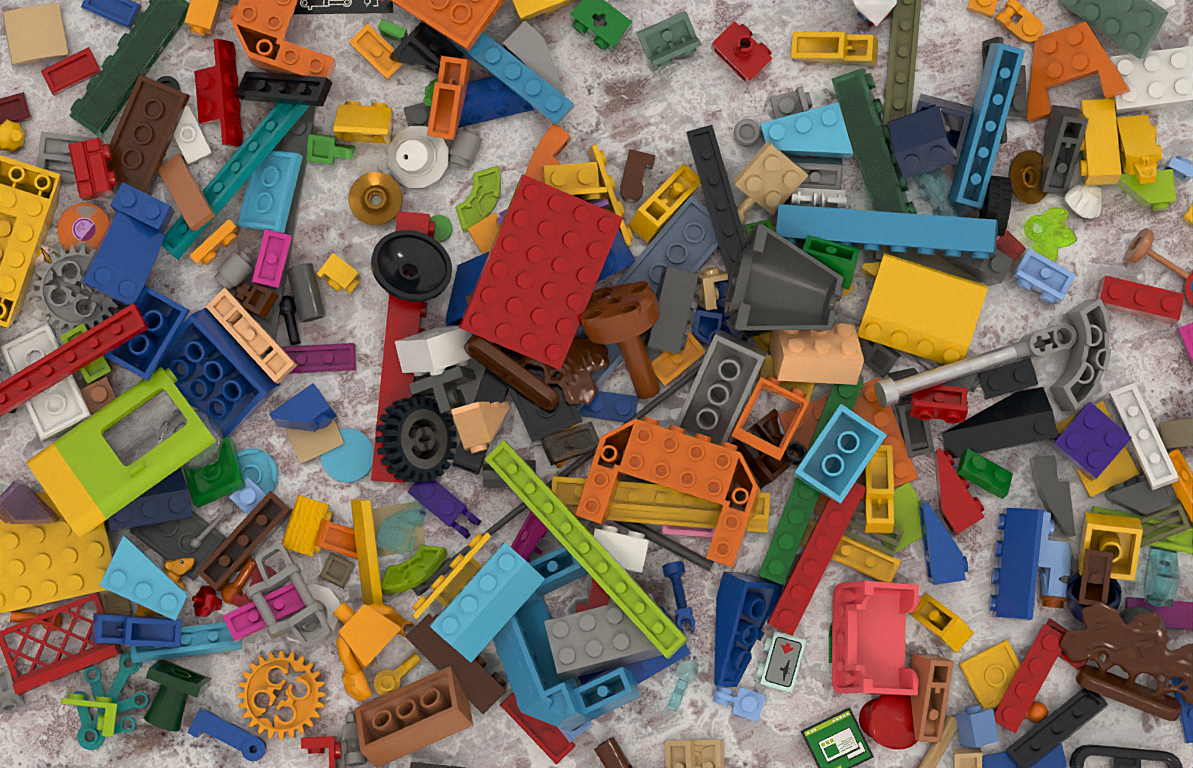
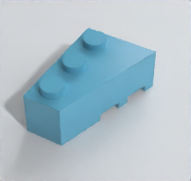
[760,102,853,159]
[99,534,188,621]

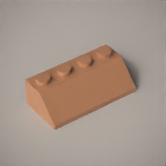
[355,666,473,768]

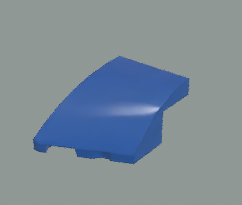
[692,280,748,345]

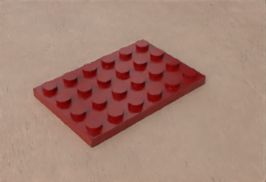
[459,174,623,370]

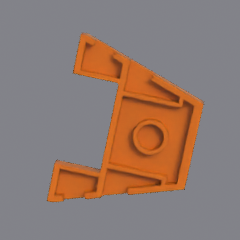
[1027,21,1130,123]

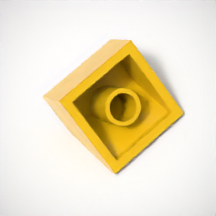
[333,101,394,144]

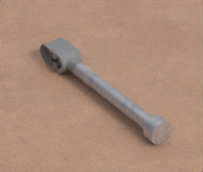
[874,324,1077,408]

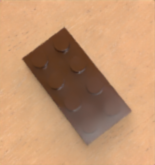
[108,74,190,194]

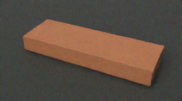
[158,154,216,232]

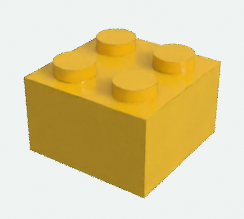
[1077,512,1143,581]

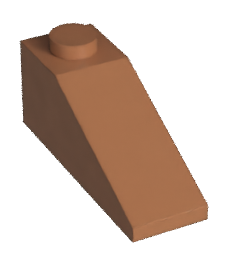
[910,653,954,742]

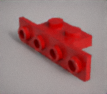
[194,38,243,148]

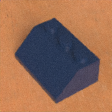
[106,467,193,533]

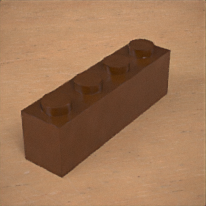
[196,491,293,591]
[405,613,507,715]

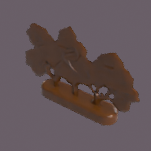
[464,292,609,410]
[1059,602,1193,721]

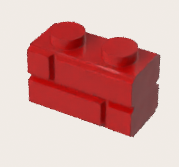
[68,138,118,201]

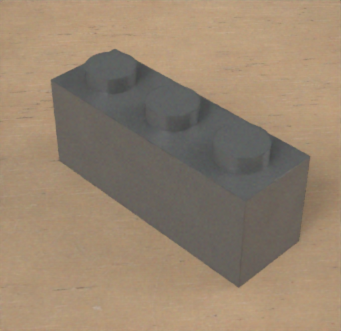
[644,266,701,355]

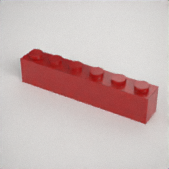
[767,482,866,636]

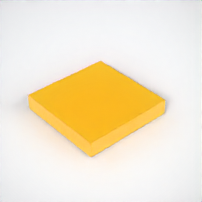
[958,639,1020,709]

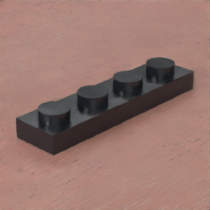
[236,71,333,107]
[1005,688,1108,768]

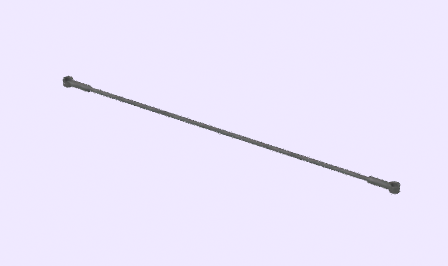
[412,244,863,596]

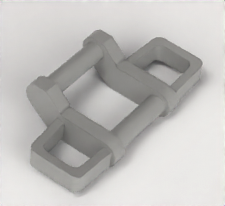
[245,542,333,649]

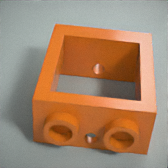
[730,375,810,461]

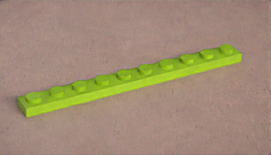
[485,440,689,659]

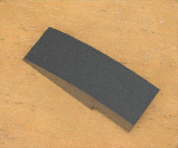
[888,368,935,458]
[1029,455,1076,537]

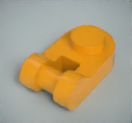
[994,0,1043,44]

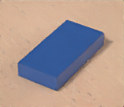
[81,0,142,30]

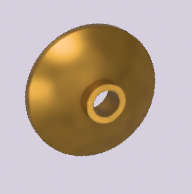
[1009,150,1048,204]
[348,172,403,226]

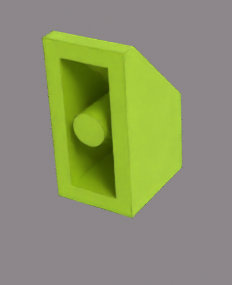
[1116,169,1176,211]

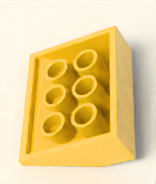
[857,253,989,365]

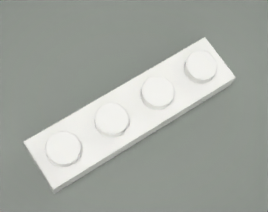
[1109,383,1179,490]

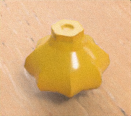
[0,119,26,153]

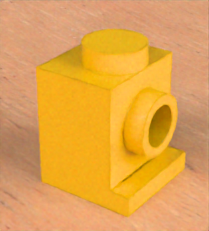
[317,253,361,294]

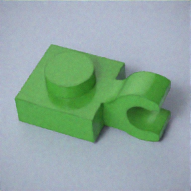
[306,133,356,164]

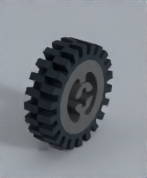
[376,397,457,482]

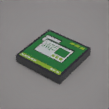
[800,707,874,768]

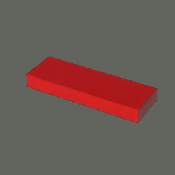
[500,692,576,765]

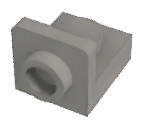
[770,86,812,119]
[0,666,25,713]

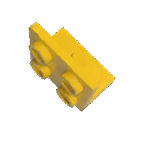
[542,162,607,201]

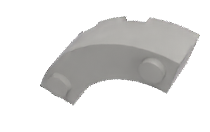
[1049,298,1111,411]

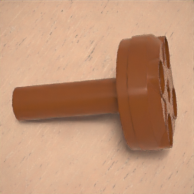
[581,281,660,399]

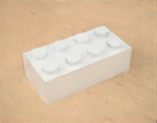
[1109,46,1193,115]

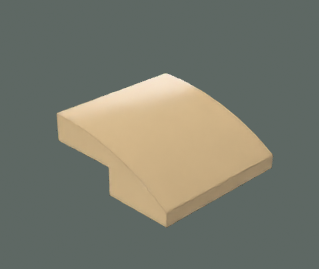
[2,3,68,65]
[665,739,725,768]

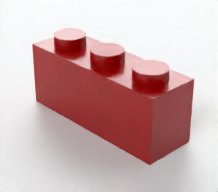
[1096,275,1185,324]

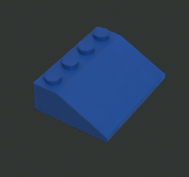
[155,308,281,441]

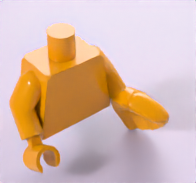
[332,602,414,701]

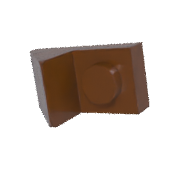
[1078,548,1113,606]

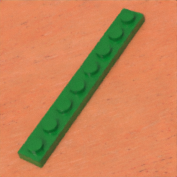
[758,381,863,586]

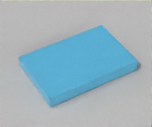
[237,150,303,234]

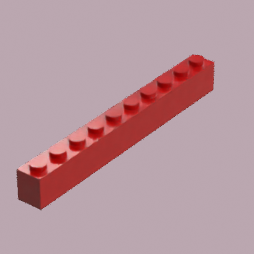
[371,211,435,485]

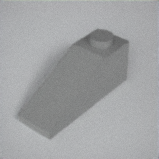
[503,20,565,96]

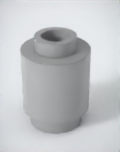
[449,126,483,168]
[214,250,254,291]

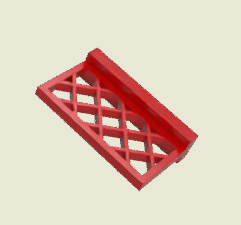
[0,592,123,695]

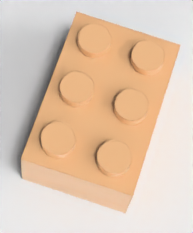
[769,323,864,385]

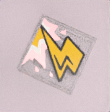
[34,243,68,277]

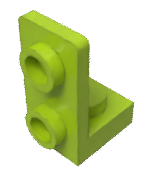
[61,693,117,737]

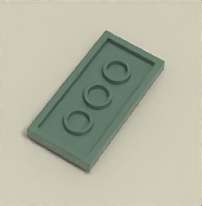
[1058,0,1169,59]

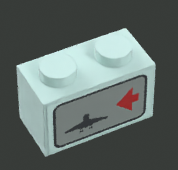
[756,631,807,693]

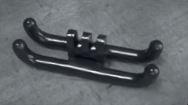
[1069,744,1183,768]

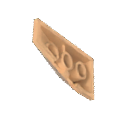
[451,402,510,454]

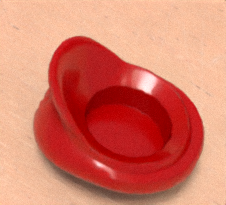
[859,695,918,750]

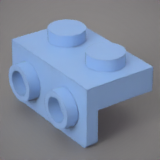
[1012,248,1076,304]

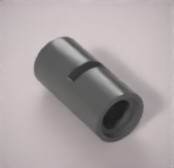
[286,263,326,323]

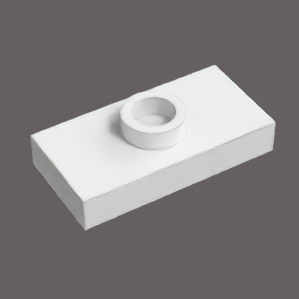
[174,105,213,166]

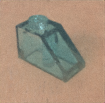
[1143,546,1180,608]

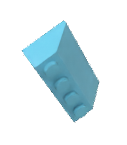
[429,542,545,662]

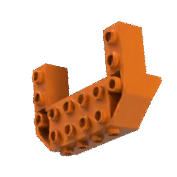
[230,0,336,81]
[575,416,761,568]

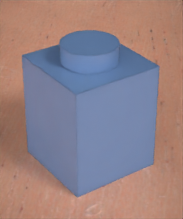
[955,704,999,748]

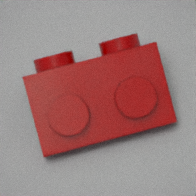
[910,385,968,424]

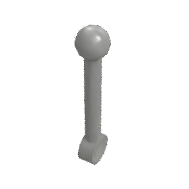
[190,504,234,548]

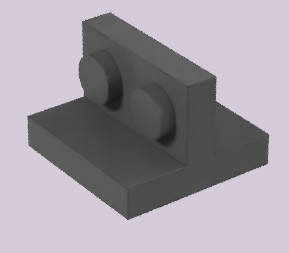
[409,366,476,415]

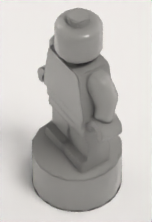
[340,712,367,766]

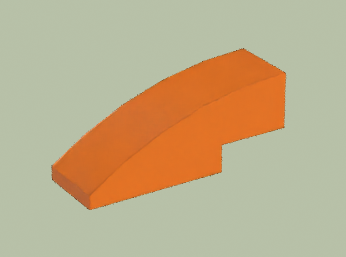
[427,56,472,140]
[525,124,571,183]

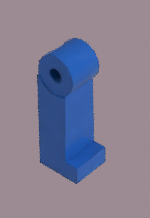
[187,708,267,761]

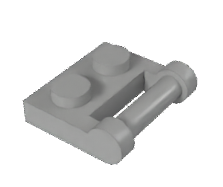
[36,132,94,183]

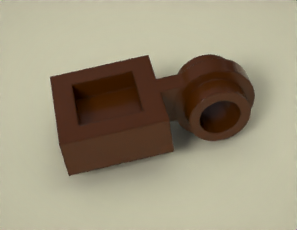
[234,282,279,319]

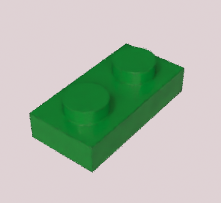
[957,448,1013,499]

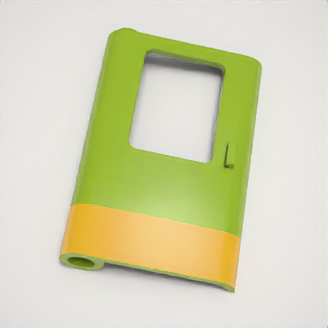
[26,367,216,539]

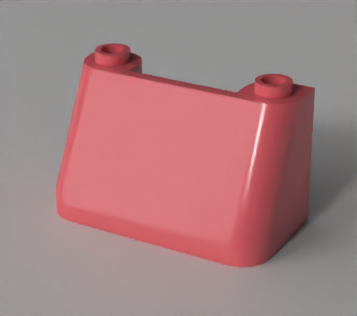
[832,581,920,696]

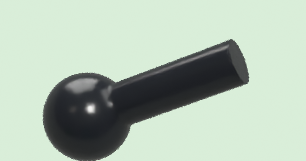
[279,295,301,345]

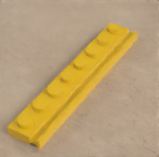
[551,476,770,533]

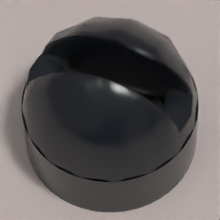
[783,441,807,466]

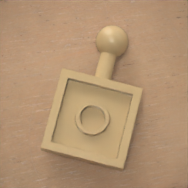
[732,141,809,225]

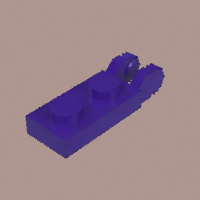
[408,480,482,539]

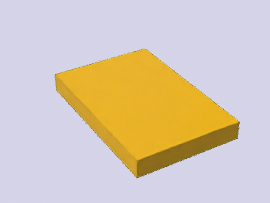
[1056,401,1139,498]

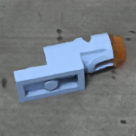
[1038,512,1079,609]

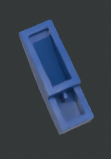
[91,613,182,647]

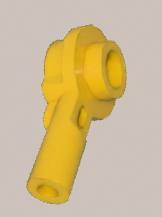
[374,652,422,696]

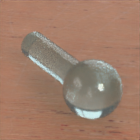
[667,660,698,711]

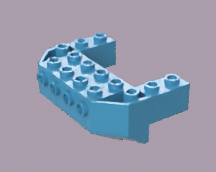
[493,546,642,731]

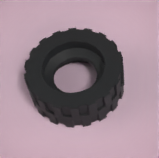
[979,175,1012,237]

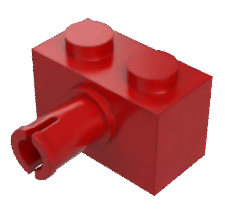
[711,21,773,86]

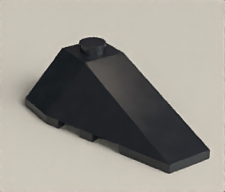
[942,387,1058,459]

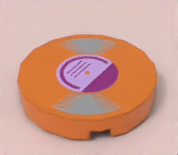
[57,203,111,254]

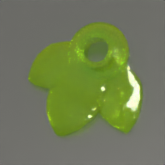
[1024,207,1077,261]

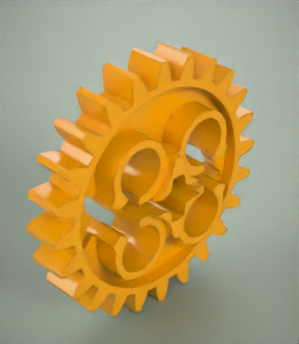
[237,650,327,740]

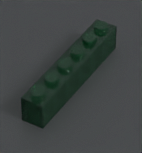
[69,0,190,138]
[832,68,917,214]

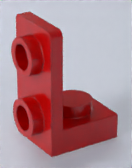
[301,736,342,768]

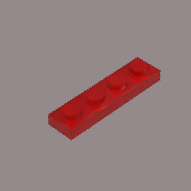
[994,624,1064,733]

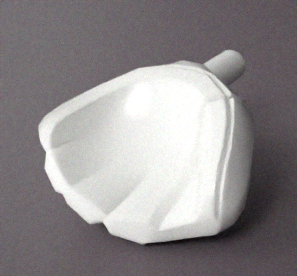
[1064,182,1103,219]

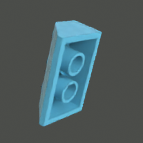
[792,404,887,504]

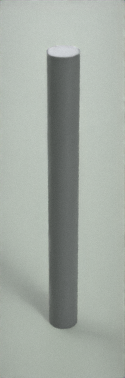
[614,521,714,571]

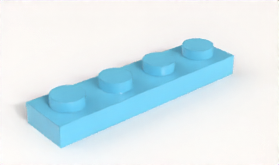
[130,622,242,663]

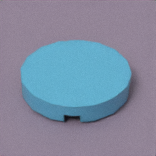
[320,428,374,483]
[232,448,279,494]

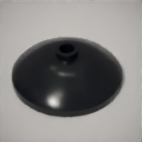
[371,230,452,302]

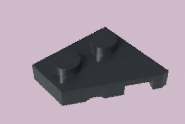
[389,22,464,74]

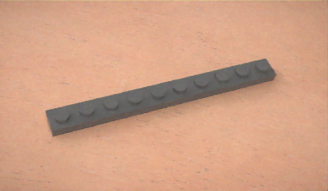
[252,106,317,354]

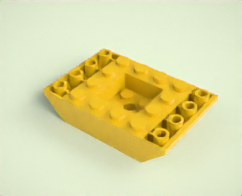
[0,155,61,329]

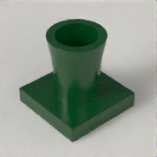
[144,659,212,732]

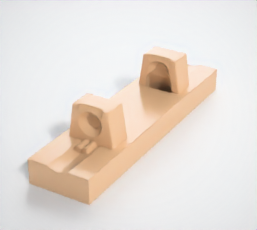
[205,288,297,384]

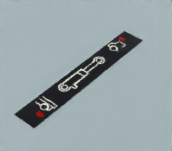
[293,0,393,15]

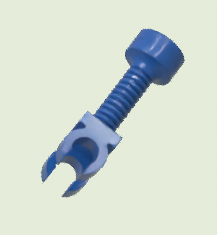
[662,561,695,635]

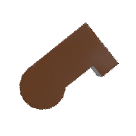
[620,149,656,203]

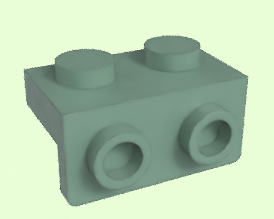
[636,11,702,67]

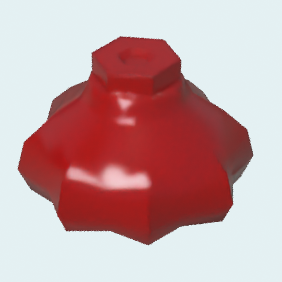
[192,585,222,617]

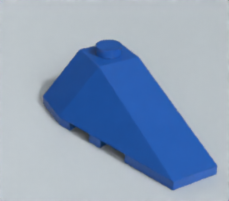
[714,571,783,687]

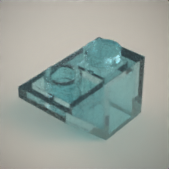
[376,503,426,557]

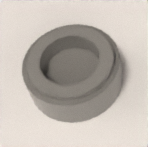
[733,119,761,147]

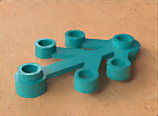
[73,652,150,750]

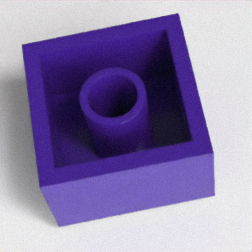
[1050,402,1132,481]

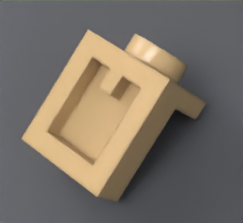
[696,267,728,310]

